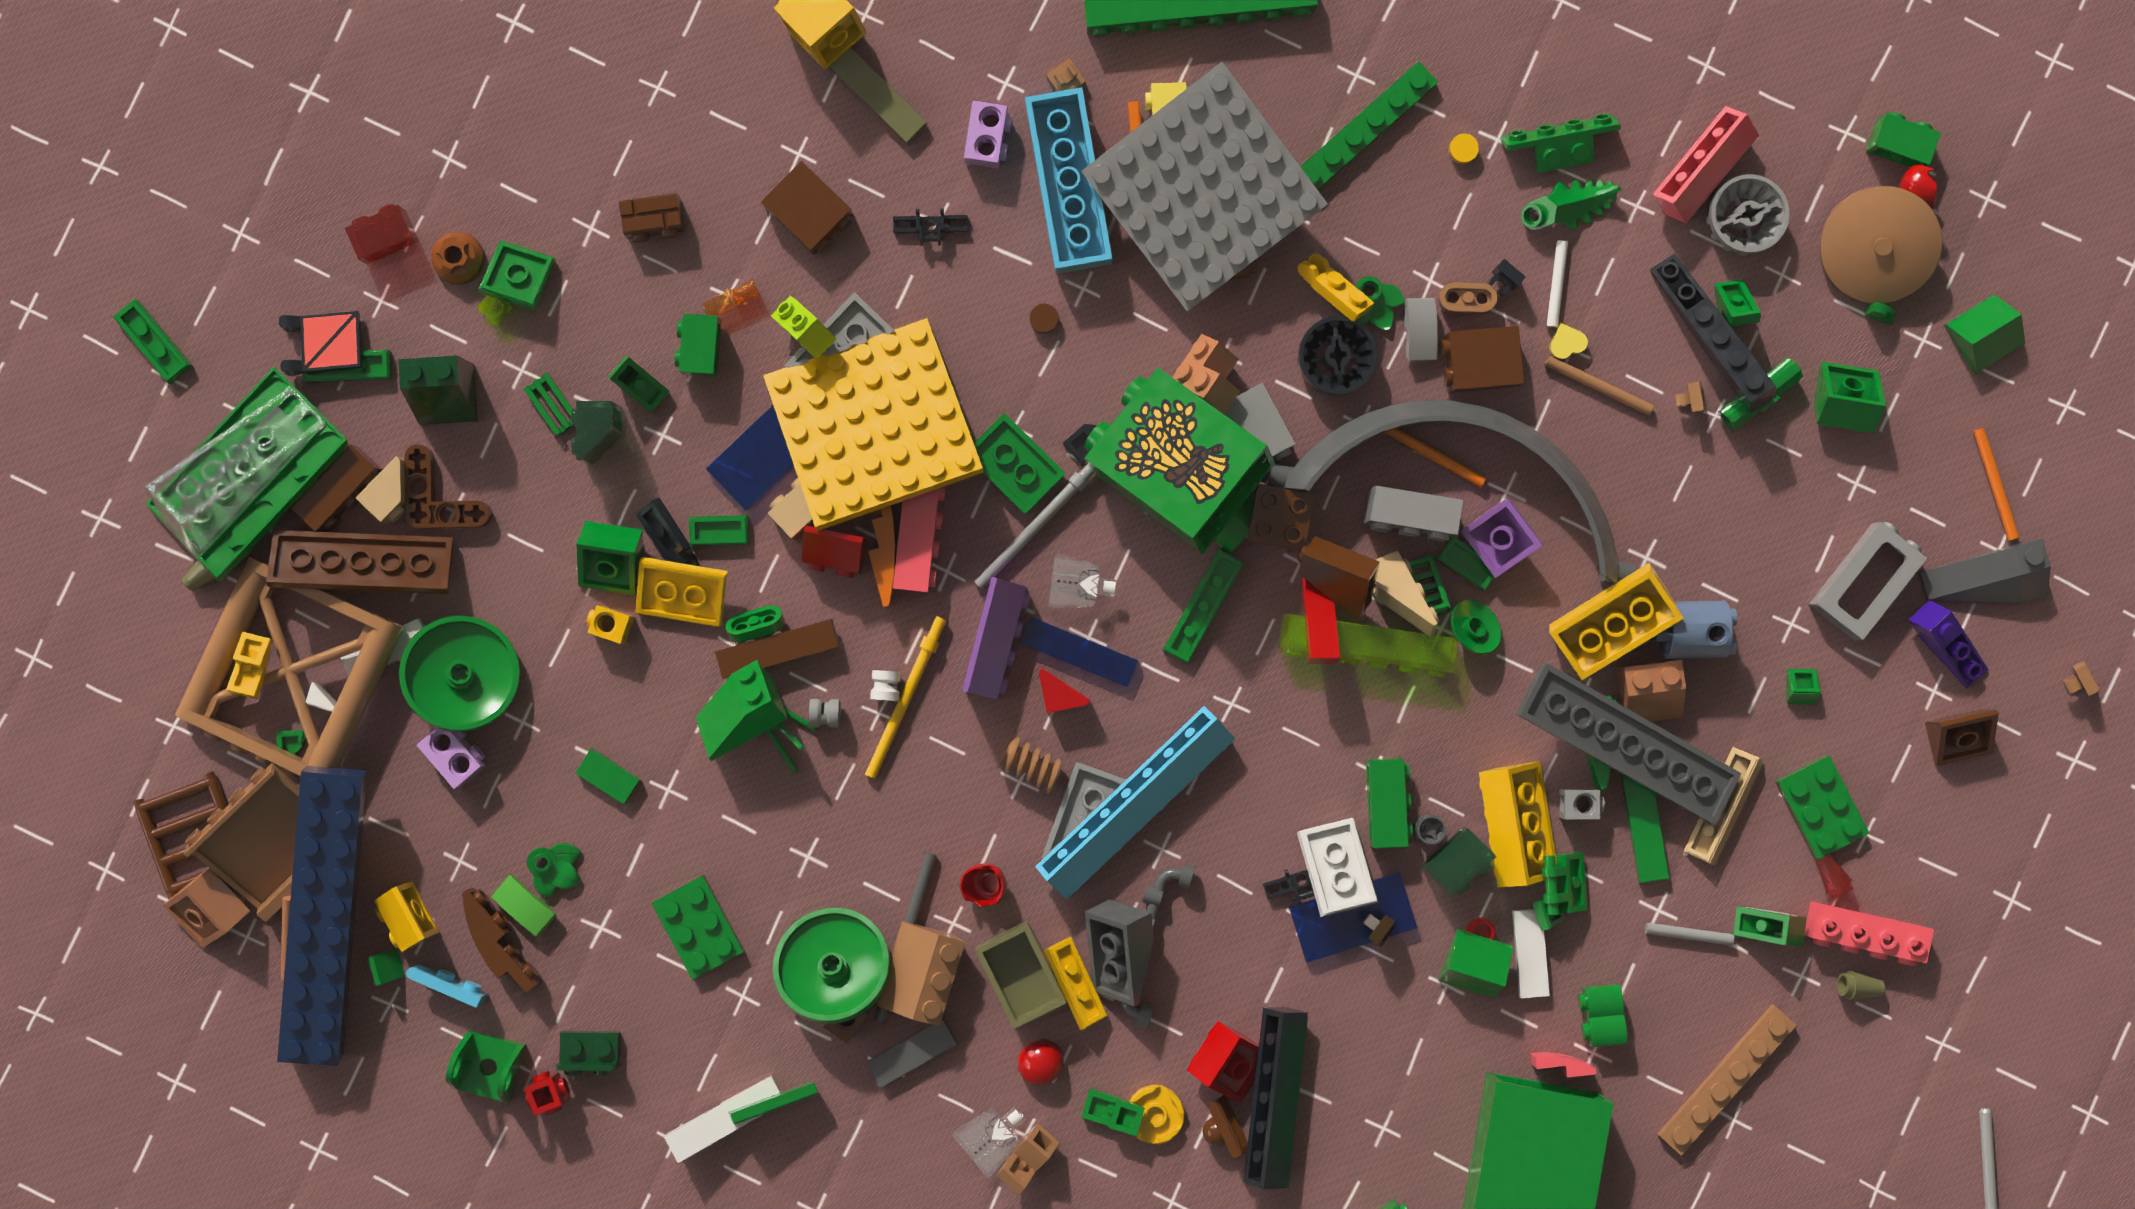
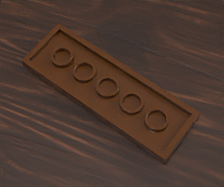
[266,530,454,594]

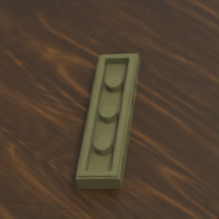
[829,47,927,144]

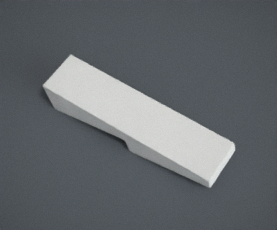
[664,1075,781,1163]

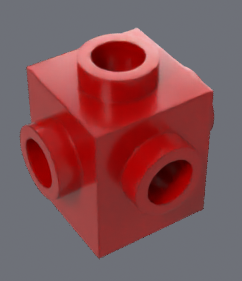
[524,1071,570,1116]

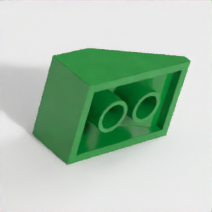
[695,660,787,762]

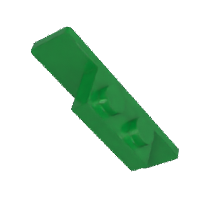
[1501,114,1621,173]

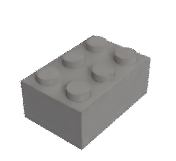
[1363,486,1463,542]

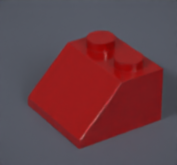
[801,525,868,578]
[1187,1021,1259,1103]

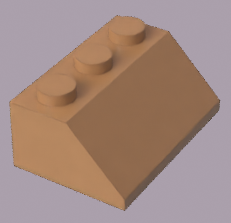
[876,921,965,1026]

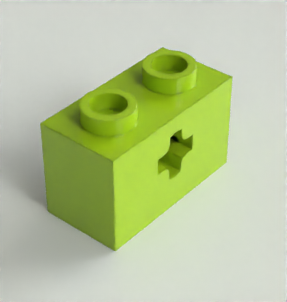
[771,295,837,359]

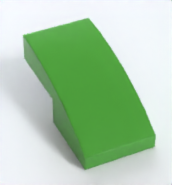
[491,875,557,937]

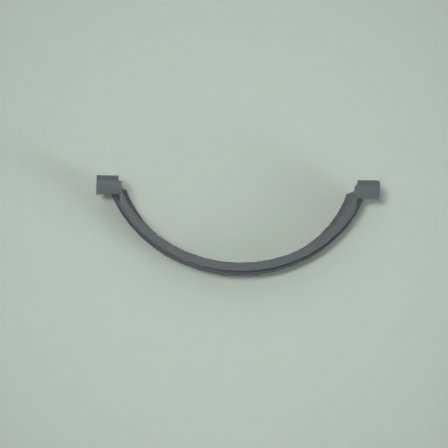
[1266,400,1636,585]

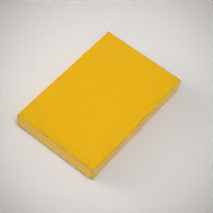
[635,557,728,627]

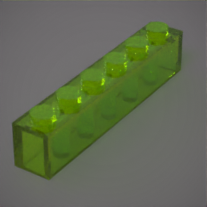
[1278,613,1458,678]

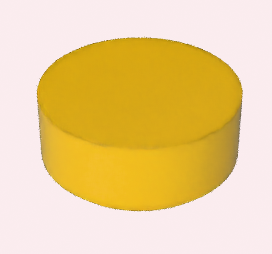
[1448,134,1479,164]

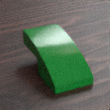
[1081,1088,1145,1136]

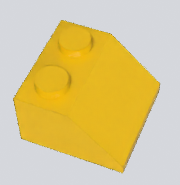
[374,881,440,952]

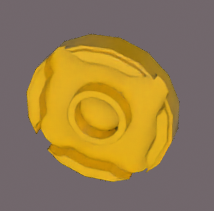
[1130,1085,1184,1144]

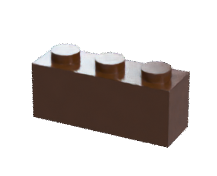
[290,444,383,532]

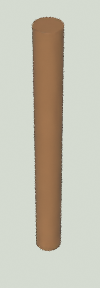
[1544,355,1654,416]

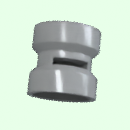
[809,699,841,728]

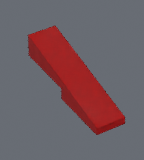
[1300,562,1340,664]

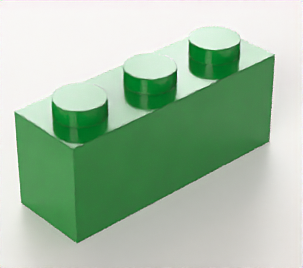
[1365,758,1413,848]

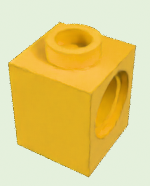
[586,605,635,644]

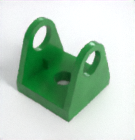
[445,1030,526,1103]

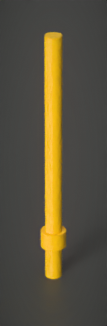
[865,616,947,779]

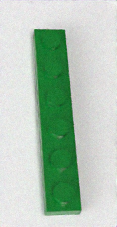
[1300,61,1438,190]

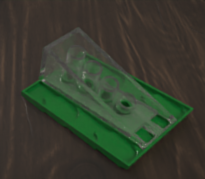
[146,367,348,583]

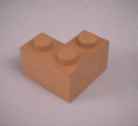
[1172,334,1240,415]

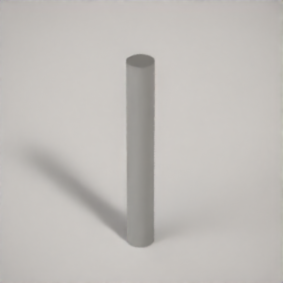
[1645,923,1734,946]

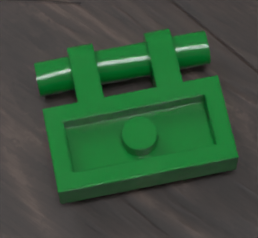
[1541,852,1588,915]

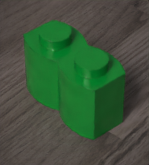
[1578,983,1627,1047]

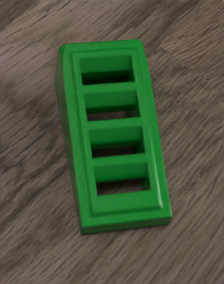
[1408,554,1451,616]

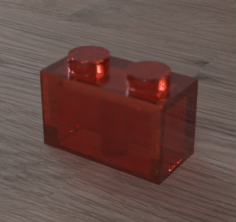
[345,204,419,265]

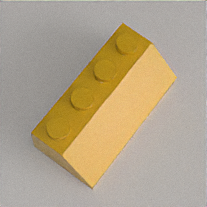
[1549,563,1684,680]
[1479,761,1557,887]

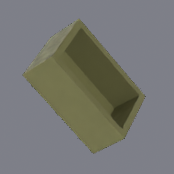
[975,920,1066,1029]

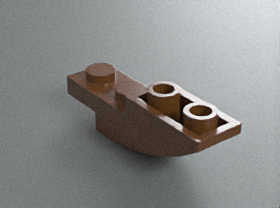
[462,887,541,993]

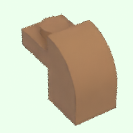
[996,1123,1059,1195]

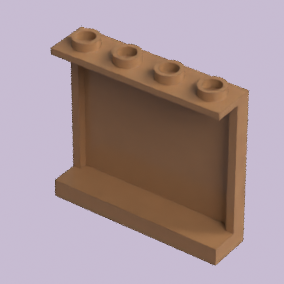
[184,763,300,922]

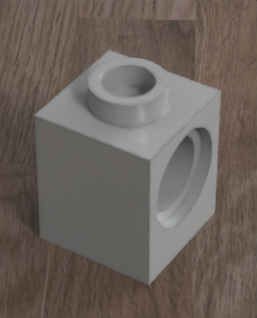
[1559,789,1605,819]

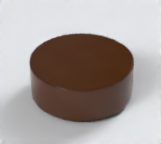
[1030,303,1058,334]

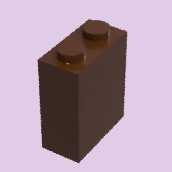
[761,161,854,255]
[1441,326,1524,393]

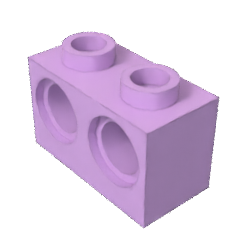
[964,101,1012,169]
[416,728,487,789]

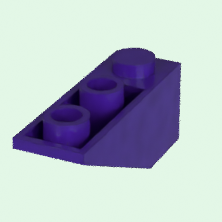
[1908,600,1989,689]

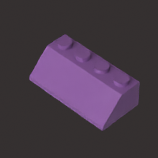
[962,577,1031,700]

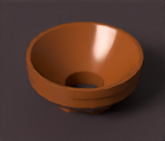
[431,232,485,285]

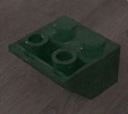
[571,401,622,465]
[1421,826,1497,896]

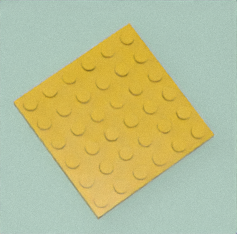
[763,318,984,531]

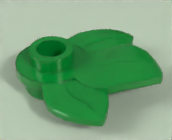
[1355,276,1405,330]
[526,843,581,898]

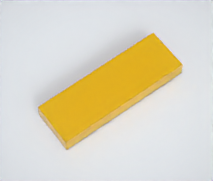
[1044,937,1107,1030]

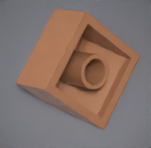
[1616,660,1686,722]
[162,868,250,948]

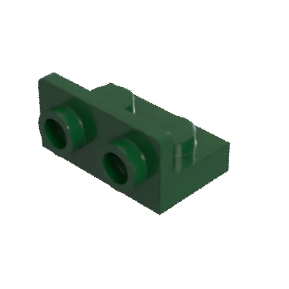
[556,1031,620,1076]

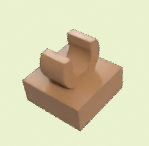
[1046,58,1086,92]
[1675,381,1707,413]
[2063,661,2100,696]

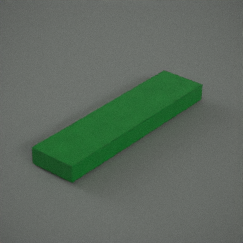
[1163,549,1244,664]
[1620,774,1669,883]

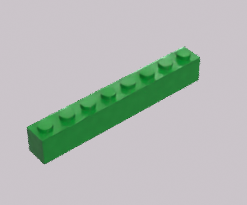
[1084,0,1318,38]

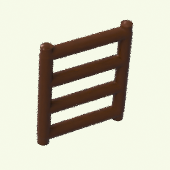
[133,771,227,899]

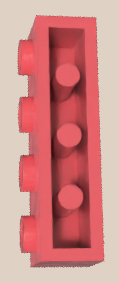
[1652,106,1759,223]
[1805,901,1934,967]

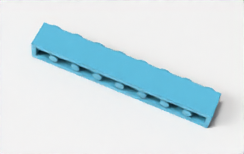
[1035,706,1235,900]

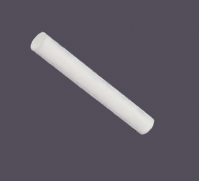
[1546,240,1568,328]

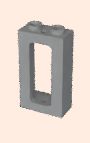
[1808,522,1927,641]

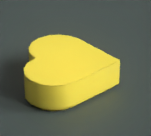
[1549,323,1588,360]

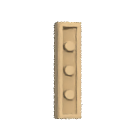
[1684,747,1763,866]

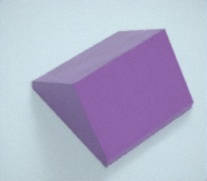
[1461,497,1543,578]

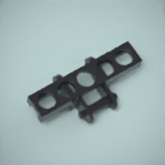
[893,208,968,246]
[1262,869,1316,905]

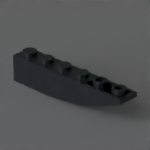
[1650,253,1776,413]

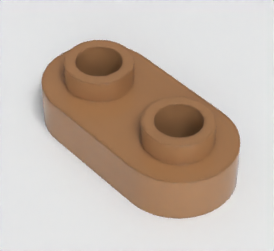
[1438,282,1497,314]

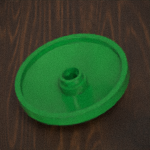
[399,616,520,732]
[773,908,891,1024]

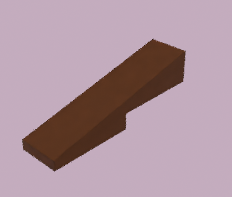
[715,619,840,679]

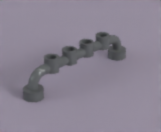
[1121,864,1196,1029]

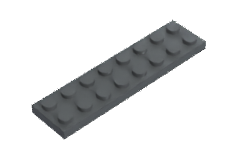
[1516,663,1742,825]

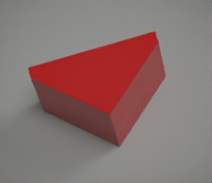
[1039,668,1090,713]

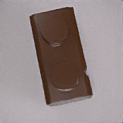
[619,193,685,243]

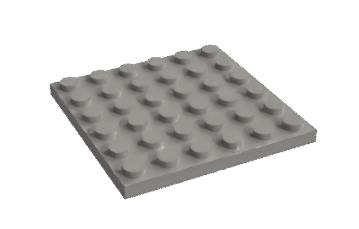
[1081,61,1328,311]

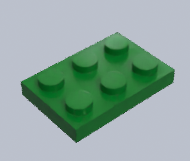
[974,413,1066,515]
[1775,755,1869,860]
[651,875,745,980]

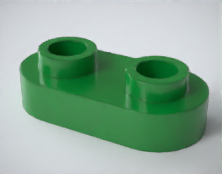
[726,605,785,642]

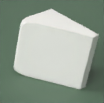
[305,682,337,712]

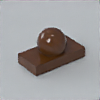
[1202,1095,1248,1159]

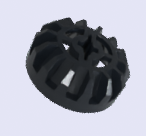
[1297,316,1377,396]

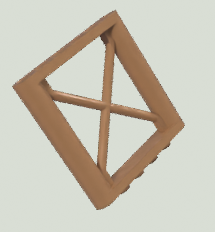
[175,556,404,778]

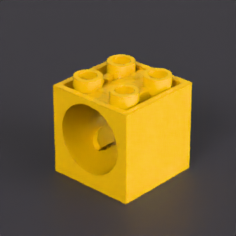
[774,0,867,70]

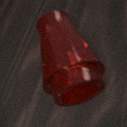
[1815,853,1854,899]

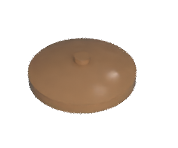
[1820,186,1942,303]

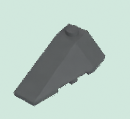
[1919,538,2051,604]

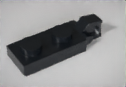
[636,497,701,567]

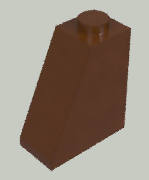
[1298,536,1380,620]

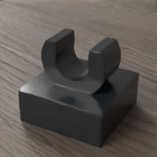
[1488,259,1526,296]

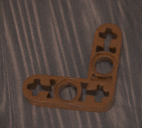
[404,444,492,529]

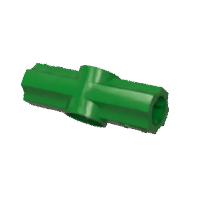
[1718,357,1804,431]

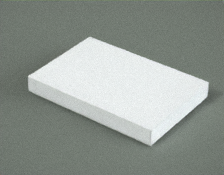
[1297,818,1378,917]

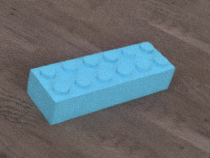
[1025,87,1112,274]

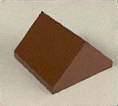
[1925,709,1999,766]

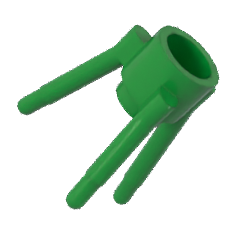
[765,703,818,773]

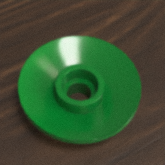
[1451,599,1501,655]

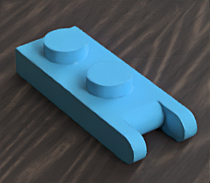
[406,964,488,1008]

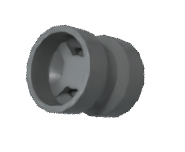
[1413,814,1446,845]

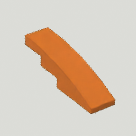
[868,505,897,608]

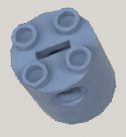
[1653,600,1737,659]

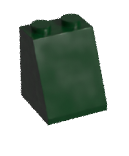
[398,355,478,425]

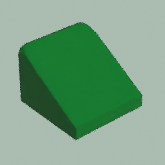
[1786,669,1821,705]
[368,949,404,986]

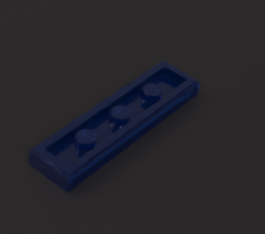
[1020,617,1138,687]

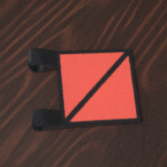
[279,311,362,376]

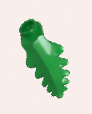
[1521,179,1621,230]

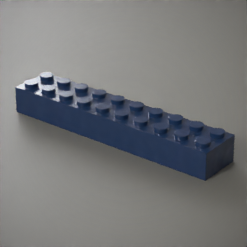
[277,766,367,1066]

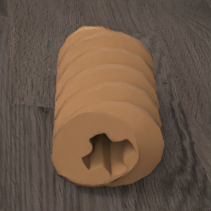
[997,736,1062,794]

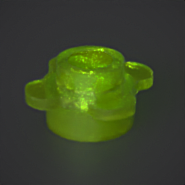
[477,296,513,325]

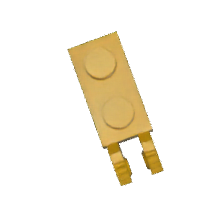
[1297,253,1374,322]

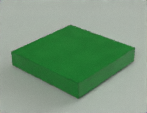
[479,240,556,311]

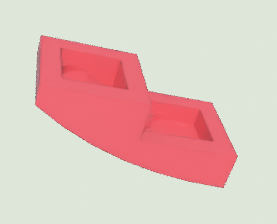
[1530,1052,1596,1078]

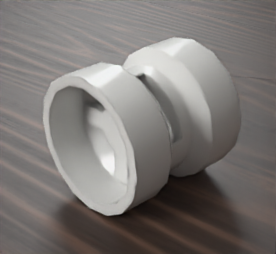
[870,670,901,701]

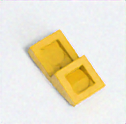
[226,632,272,699]

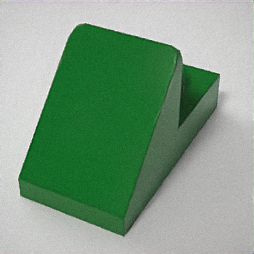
[1714,279,1761,327]
[608,355,670,413]

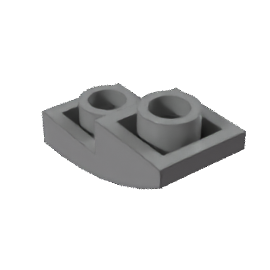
[1404,298,1438,361]

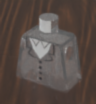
[1048,553,1116,609]
[952,1107,1026,1179]

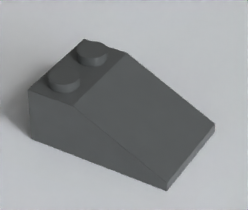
[1085,899,1154,1006]

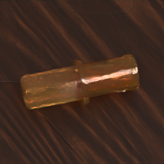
[702,279,760,316]

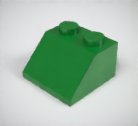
[1814,362,1886,433]
[576,521,643,595]

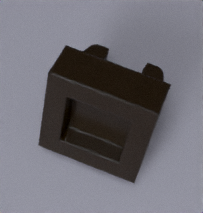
[1363,913,1398,947]

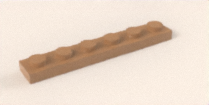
[1657,1004,1797,1156]

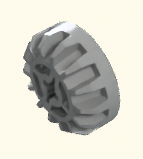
[1706,174,1790,256]

